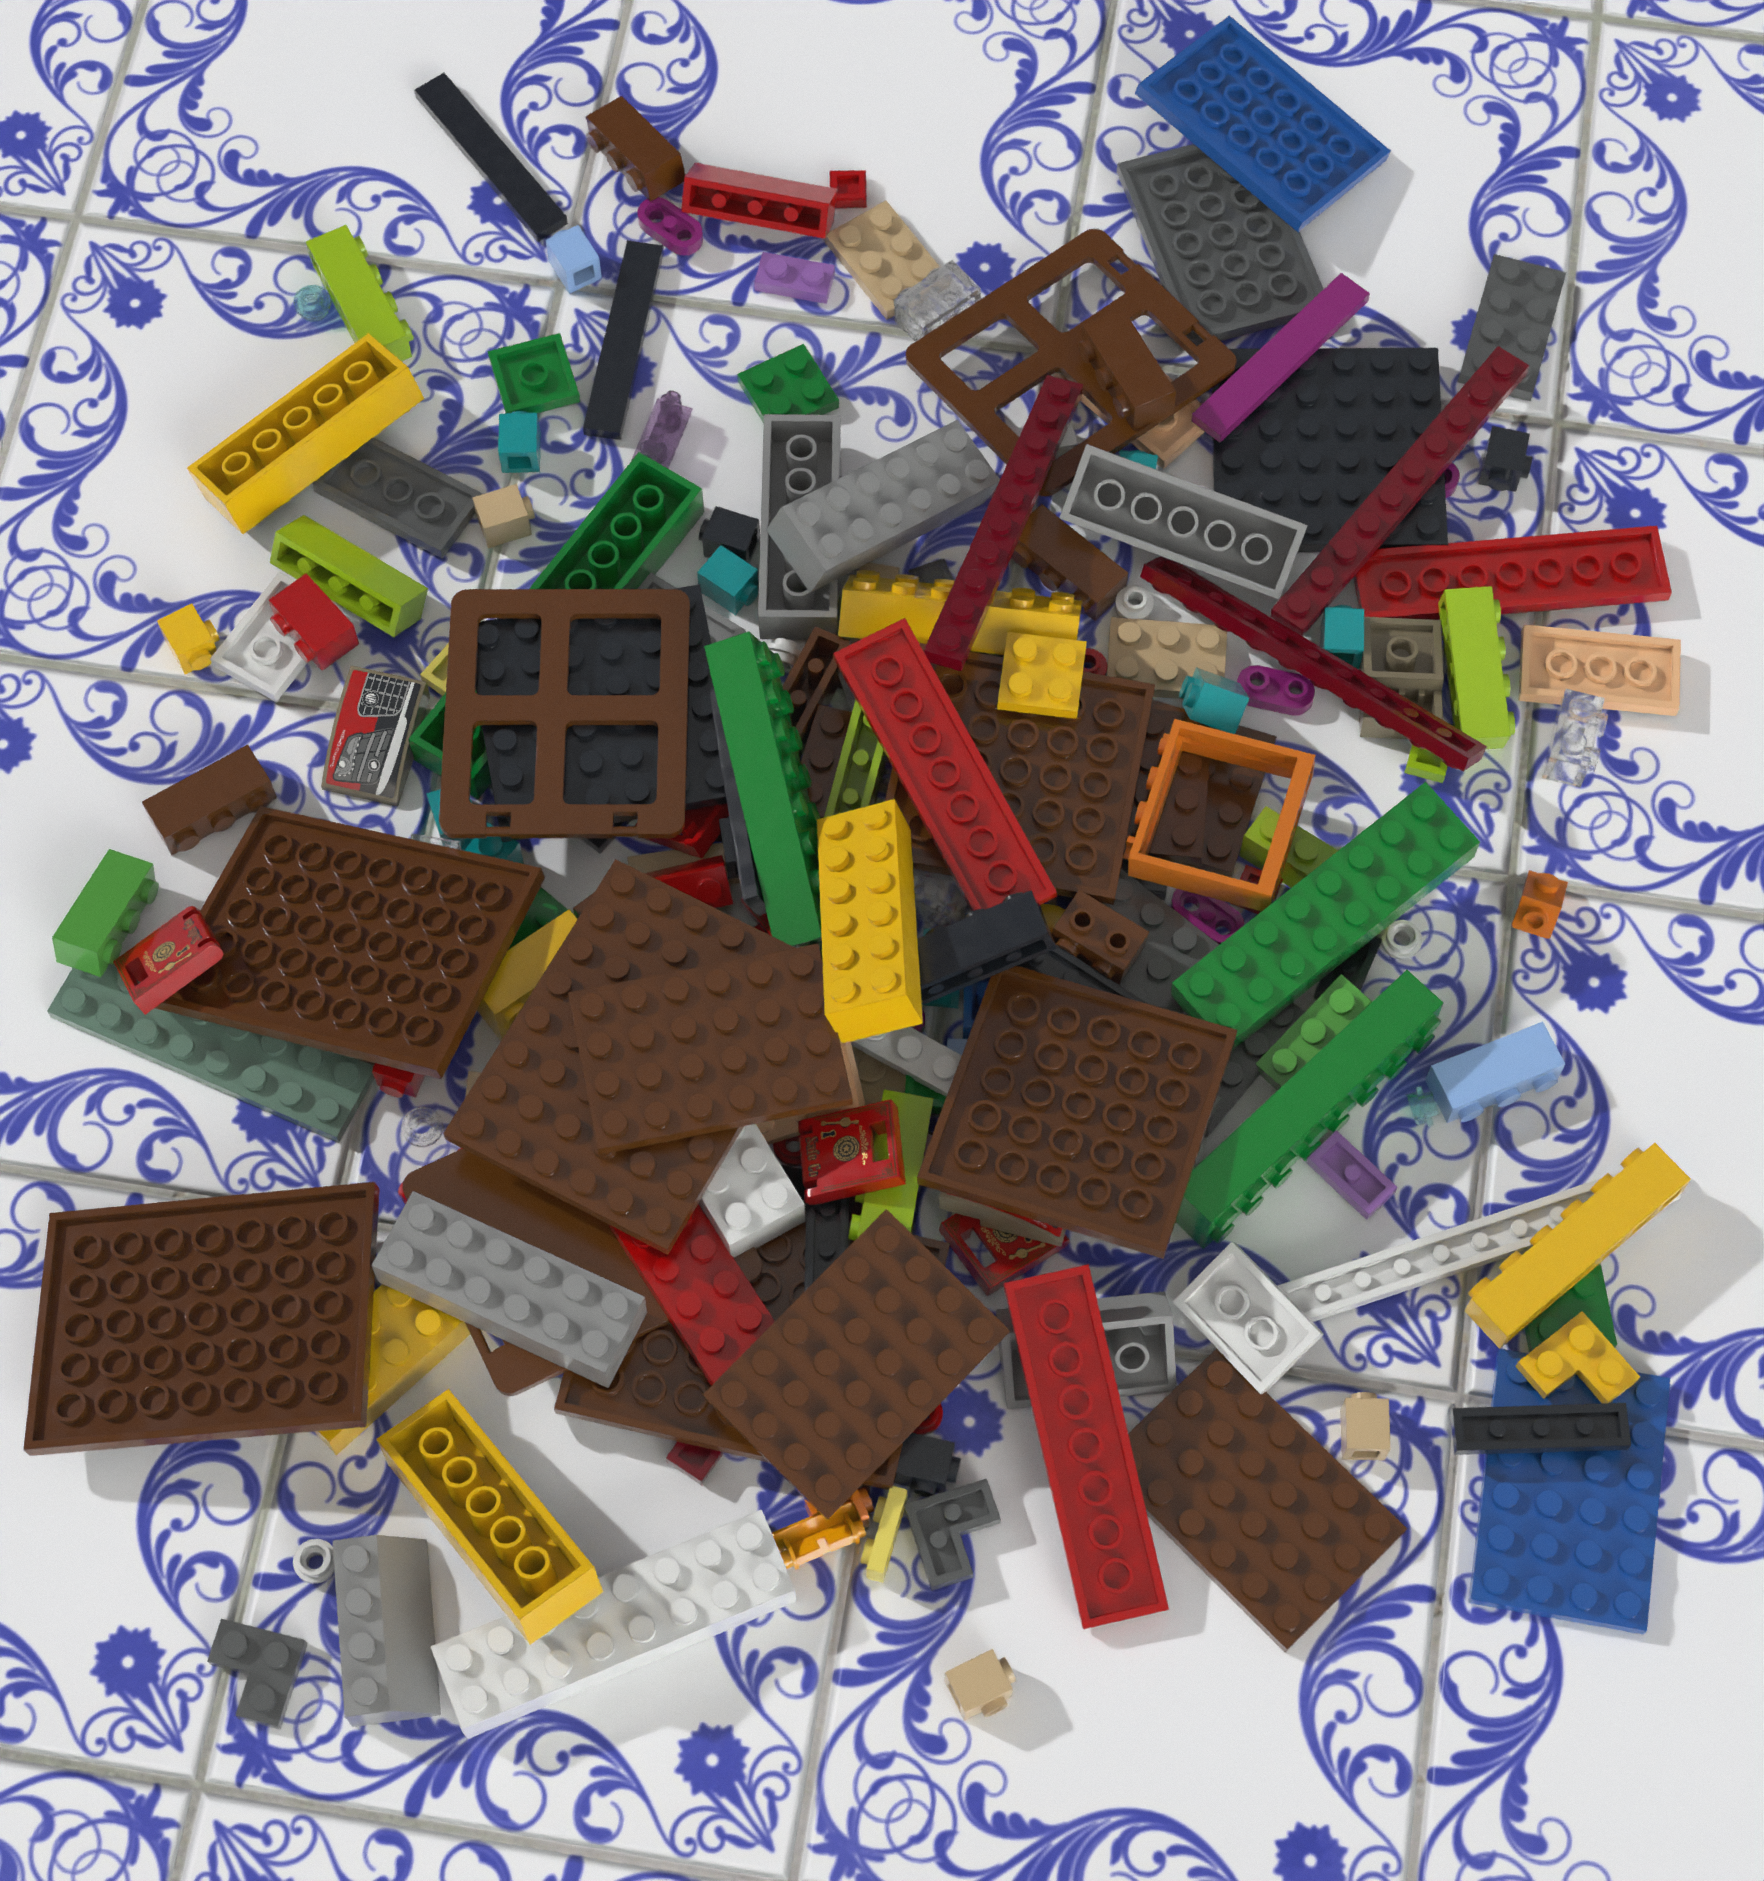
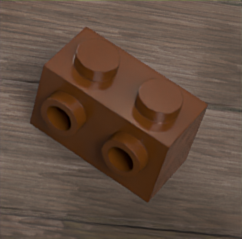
[1052,890,1149,985]

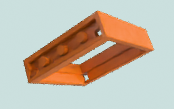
[1123,719,1316,911]

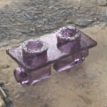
[631,390,693,469]

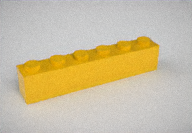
[1465,1143,1691,1349]

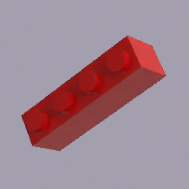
[681,163,838,239]

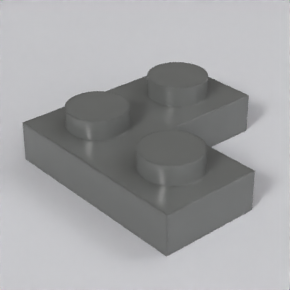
[904,1478,1001,1591]
[207,1619,308,1730]

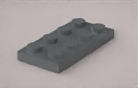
[1457,254,1566,401]
[312,437,483,559]

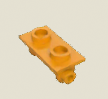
[772,1500,867,1570]

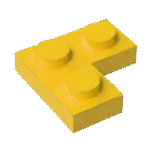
[1515,1311,1640,1404]

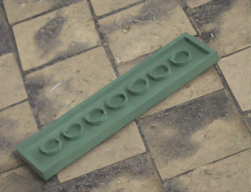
[47,964,374,1143]

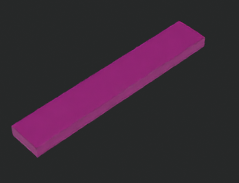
[1191,272,1370,443]

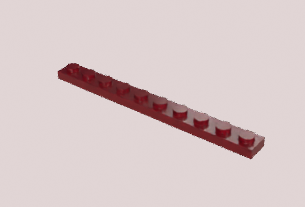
[1270,346,1529,636]
[924,375,1083,671]
[1140,556,1487,772]

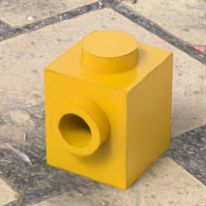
[157,603,220,675]

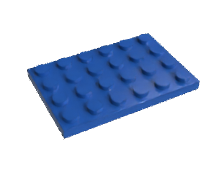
[1134,15,1391,232]
[1468,1349,1671,1635]

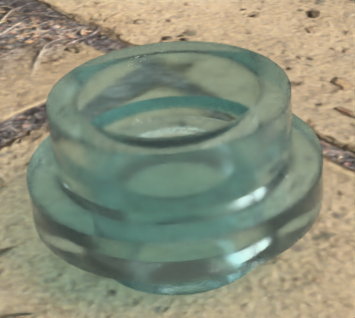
[293,285,331,322]
[1406,1086,1439,1127]

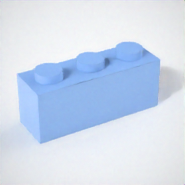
[1425,1021,1565,1123]

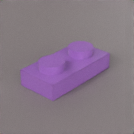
[754,252,835,304]
[1306,1130,1398,1220]

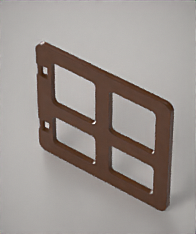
[906,229,1236,497]
[439,589,690,838]

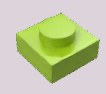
[1404,745,1448,783]

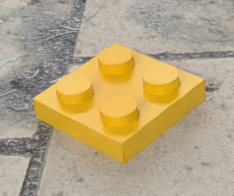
[997,632,1087,719]

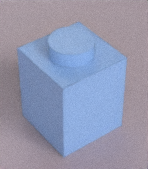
[545,225,602,294]

